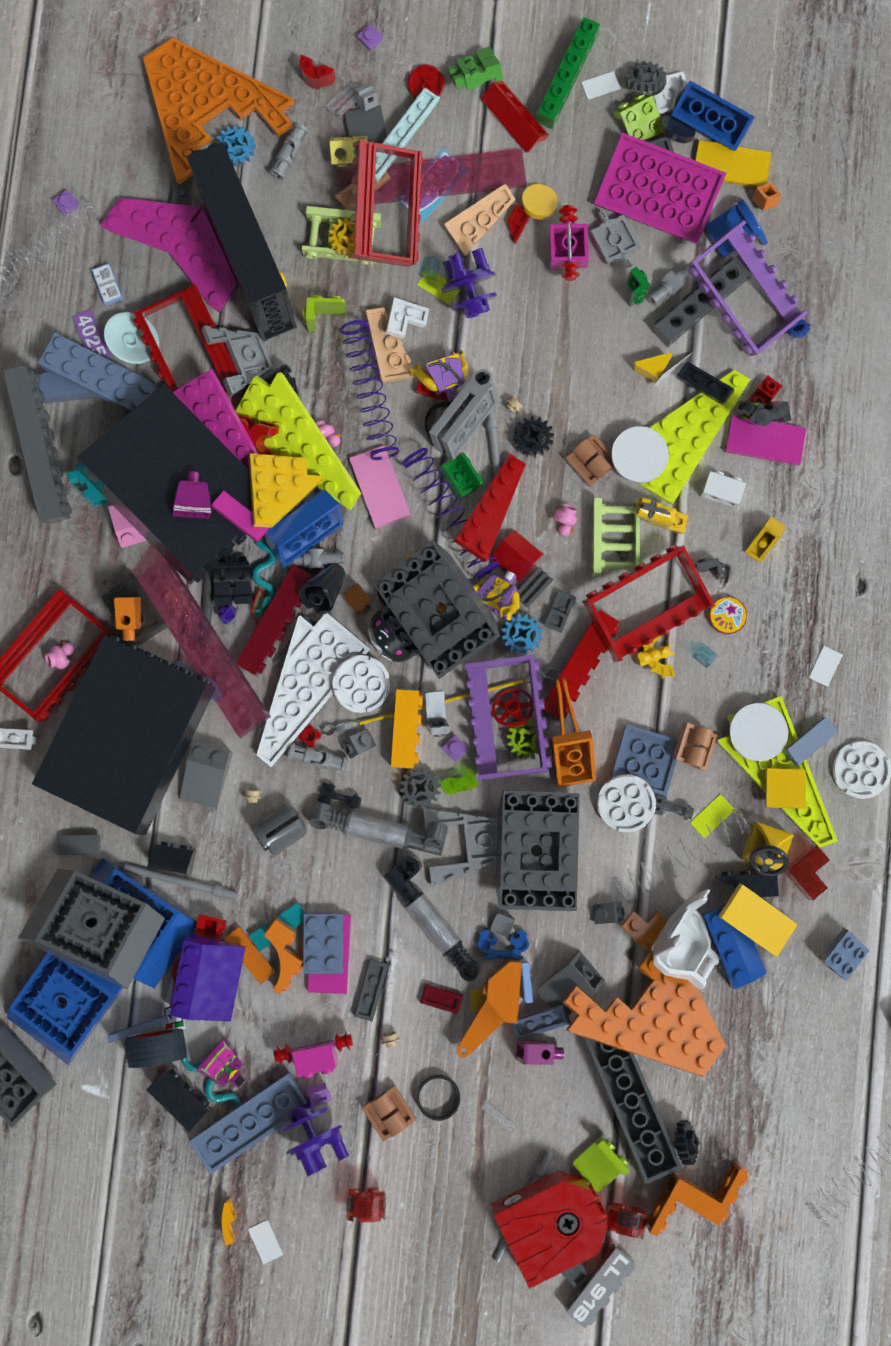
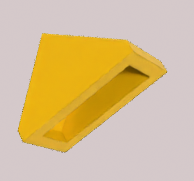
[633,352,672,383]

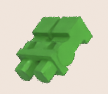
[448,46,503,91]

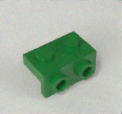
[626,266,650,307]
[439,452,483,499]

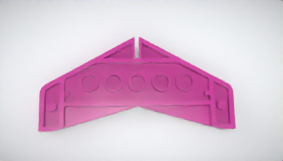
[101,198,238,313]

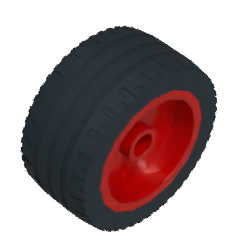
[125,1029,187,1068]

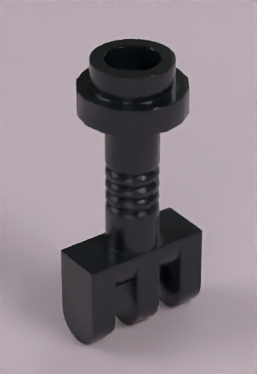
[317,782,362,809]

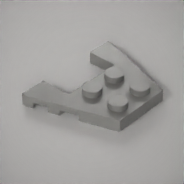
[201,326,273,397]

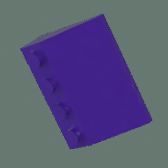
[169,934,246,1022]

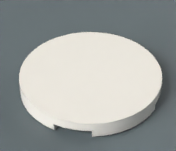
[611,426,669,484]
[332,655,390,713]
[729,703,788,761]
[832,741,891,799]
[597,774,656,832]

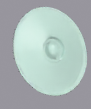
[104,312,159,364]

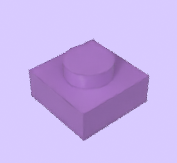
[357,24,383,51]
[53,189,80,217]
[442,735,469,762]
[306,1083,332,1106]

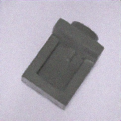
[695,557,725,580]
[342,729,376,759]
[593,902,625,924]
[561,1263,591,1290]

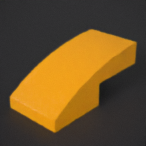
[222,1197,237,1246]

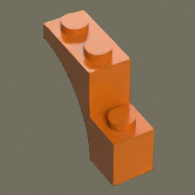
[264,916,303,995]

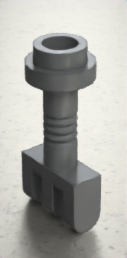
[654,794,694,820]

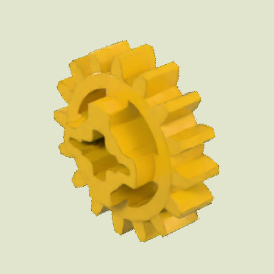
[329,216,355,258]

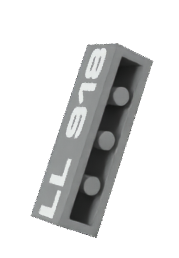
[565,1244,635,1328]

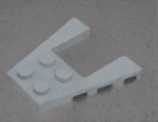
[423,809,498,887]

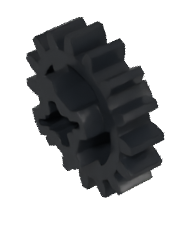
[513,416,554,458]
[673,1120,700,1166]

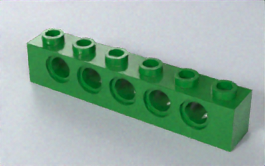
[536,17,600,130]

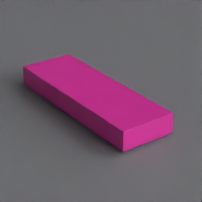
[211,491,269,543]

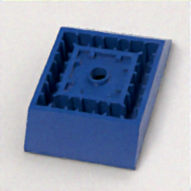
[86,857,197,988]
[7,953,124,1065]

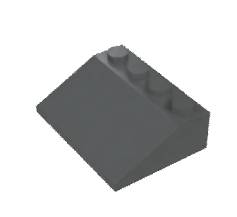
[0,1026,57,1128]

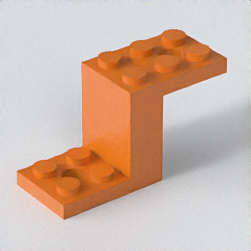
[645,1160,748,1237]

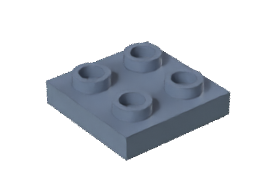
[820,928,870,981]

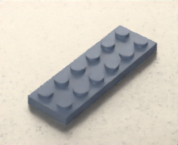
[38,333,159,413]
[189,1072,308,1175]

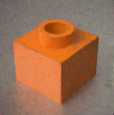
[752,182,781,211]

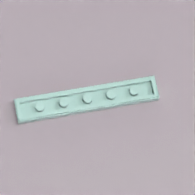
[375,88,440,183]

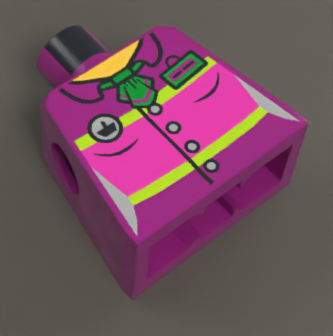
[196,1040,246,1088]
[516,1040,564,1065]

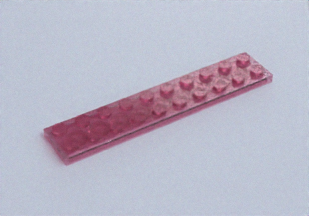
[339,149,527,207]
[137,557,271,738]

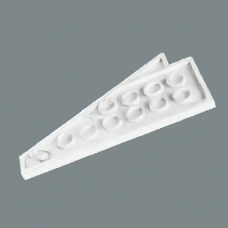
[257,613,370,767]

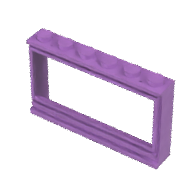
[686,221,808,356]
[464,655,552,781]

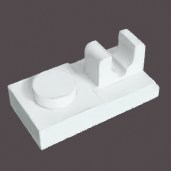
[0,728,37,750]

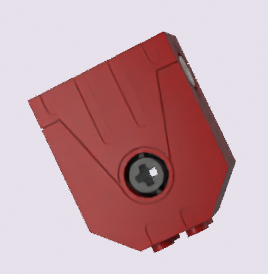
[491,1170,608,1289]

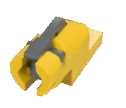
[634,497,689,534]

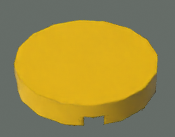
[521,184,559,219]

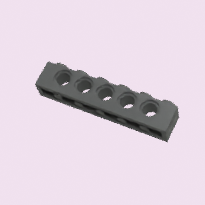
[653,255,752,347]

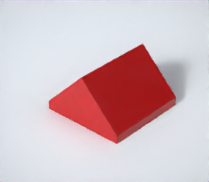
[491,530,543,583]

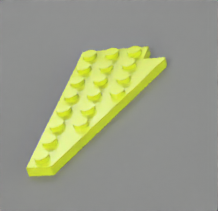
[636,370,751,505]
[236,372,362,510]
[717,696,838,848]

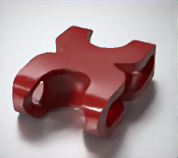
[237,414,279,456]

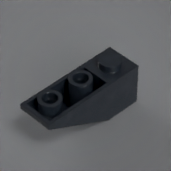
[715,869,779,897]

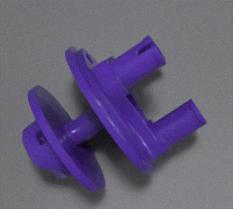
[441,248,497,319]
[282,1101,349,1177]

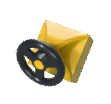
[740,822,793,876]

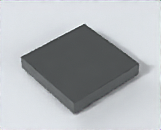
[345,105,387,144]

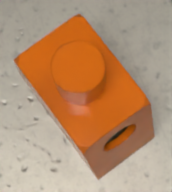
[114,597,141,641]

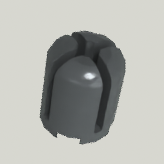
[250,804,306,858]

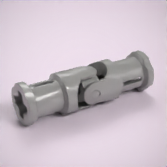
[269,123,308,180]
[288,743,348,773]

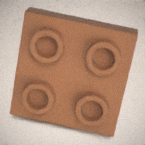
[565,434,613,487]
[672,722,718,771]
[362,1085,417,1142]

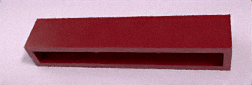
[235,565,313,677]

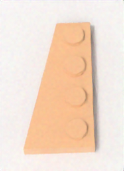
[444,184,516,257]
[365,307,414,383]

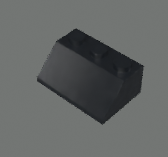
[146,1067,211,1132]

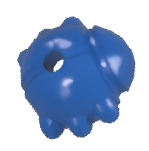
[787,319,811,339]

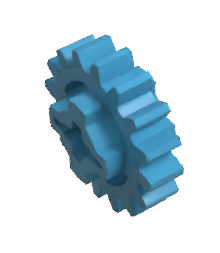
[216,125,256,167]
[502,614,543,655]

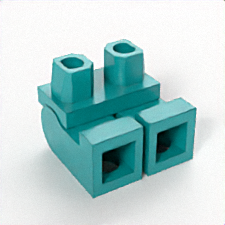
[67,464,110,507]

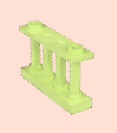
[302,206,382,265]
[592,498,643,576]

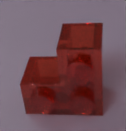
[785,845,830,901]

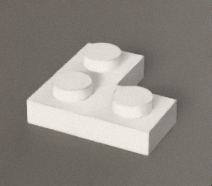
[385,297,429,339]

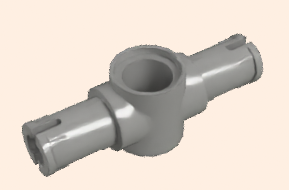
[648,266,691,306]
[287,549,345,571]

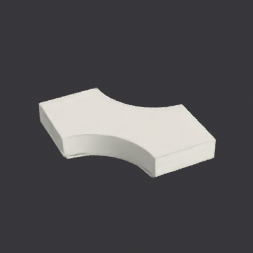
[653,71,687,116]

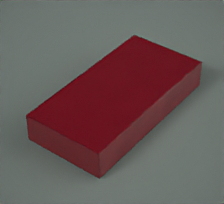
[420,984,463,1015]

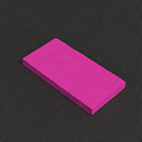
[725,415,806,466]
[308,913,351,994]

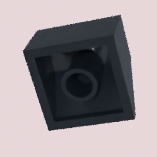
[147,841,196,874]

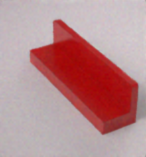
[481,80,549,153]

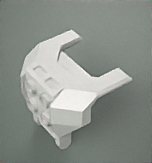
[651,889,720,990]

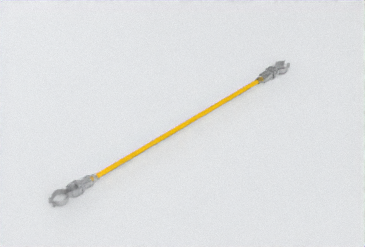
[322,667,561,737]

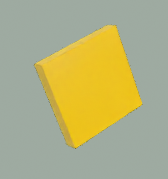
[765,768,806,809]

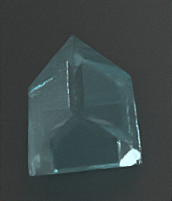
[419,256,442,281]
[692,644,718,668]

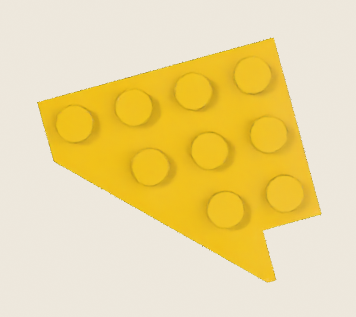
[248,454,323,528]

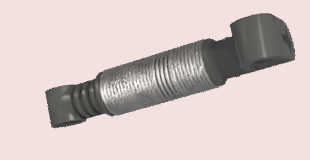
[309,803,448,856]

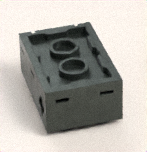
[101,576,168,646]

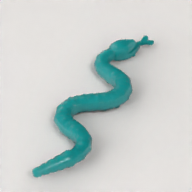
[252,539,277,616]
[181,1056,241,1109]

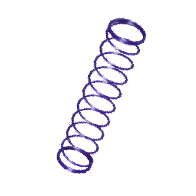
[339,320,400,460]
[402,448,500,580]

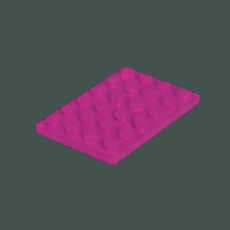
[594,132,726,245]

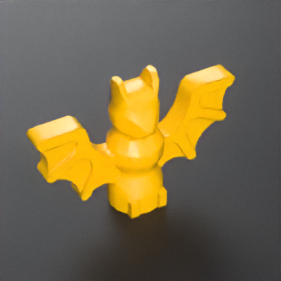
[635,636,675,679]

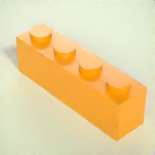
[391,689,423,768]

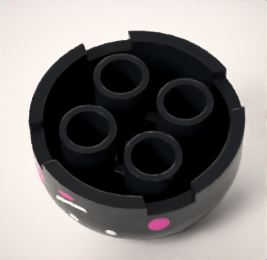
[368,605,420,662]

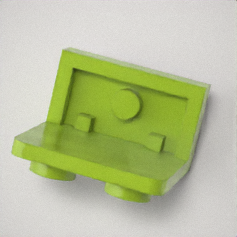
[612,93,662,141]
[303,295,346,332]
[573,1136,630,1192]

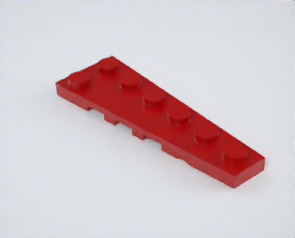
[453,454,526,563]

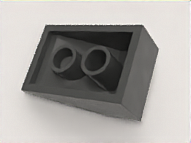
[179,742,233,809]

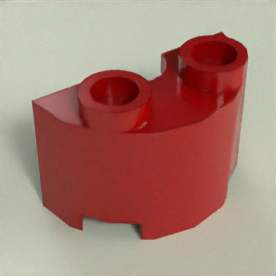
[299,54,336,90]
[196,914,227,941]

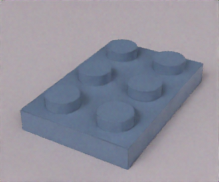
[303,914,343,974]

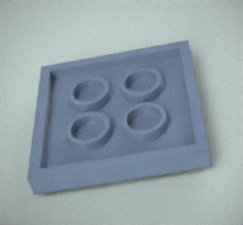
[610,724,678,796]

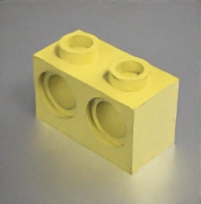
[330,136,368,167]

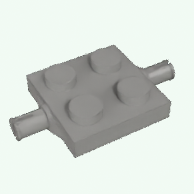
[590,210,641,269]

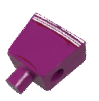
[172,471,211,519]

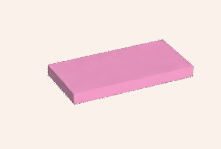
[349,445,411,529]

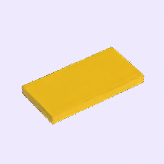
[695,140,772,188]
[718,883,798,957]

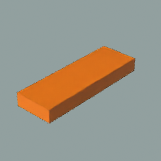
[224,926,276,985]

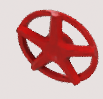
[492,688,534,727]

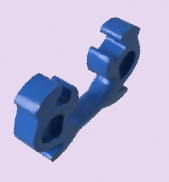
[478,930,529,960]

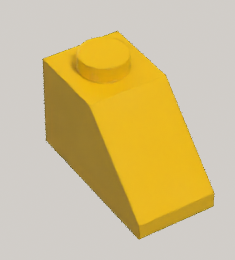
[745,516,786,563]

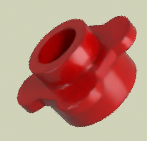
[298,725,321,747]

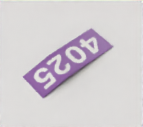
[72,309,111,358]

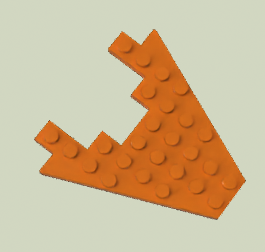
[143,37,295,185]
[563,910,726,1077]

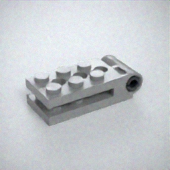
[429,369,498,460]

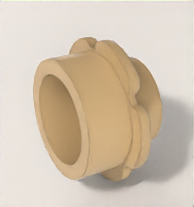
[506,396,523,413]
[242,790,262,803]
[381,1032,400,1048]

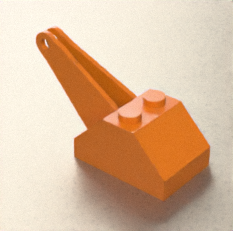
[550,678,596,788]
[456,959,522,1058]

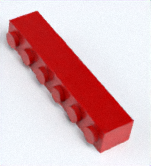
[542,610,620,721]

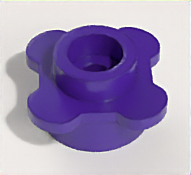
[218,605,237,624]

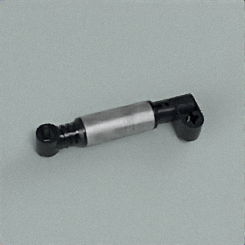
[383,856,481,981]

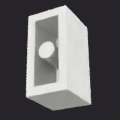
[700,471,746,508]

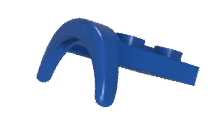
[705,197,768,258]

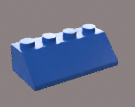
[671,81,756,151]
[265,490,343,568]
[701,904,767,989]

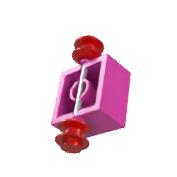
[549,205,589,281]
[273,1031,353,1079]

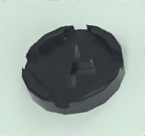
[659,115,696,144]

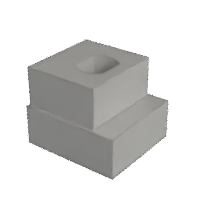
[355,83,378,111]

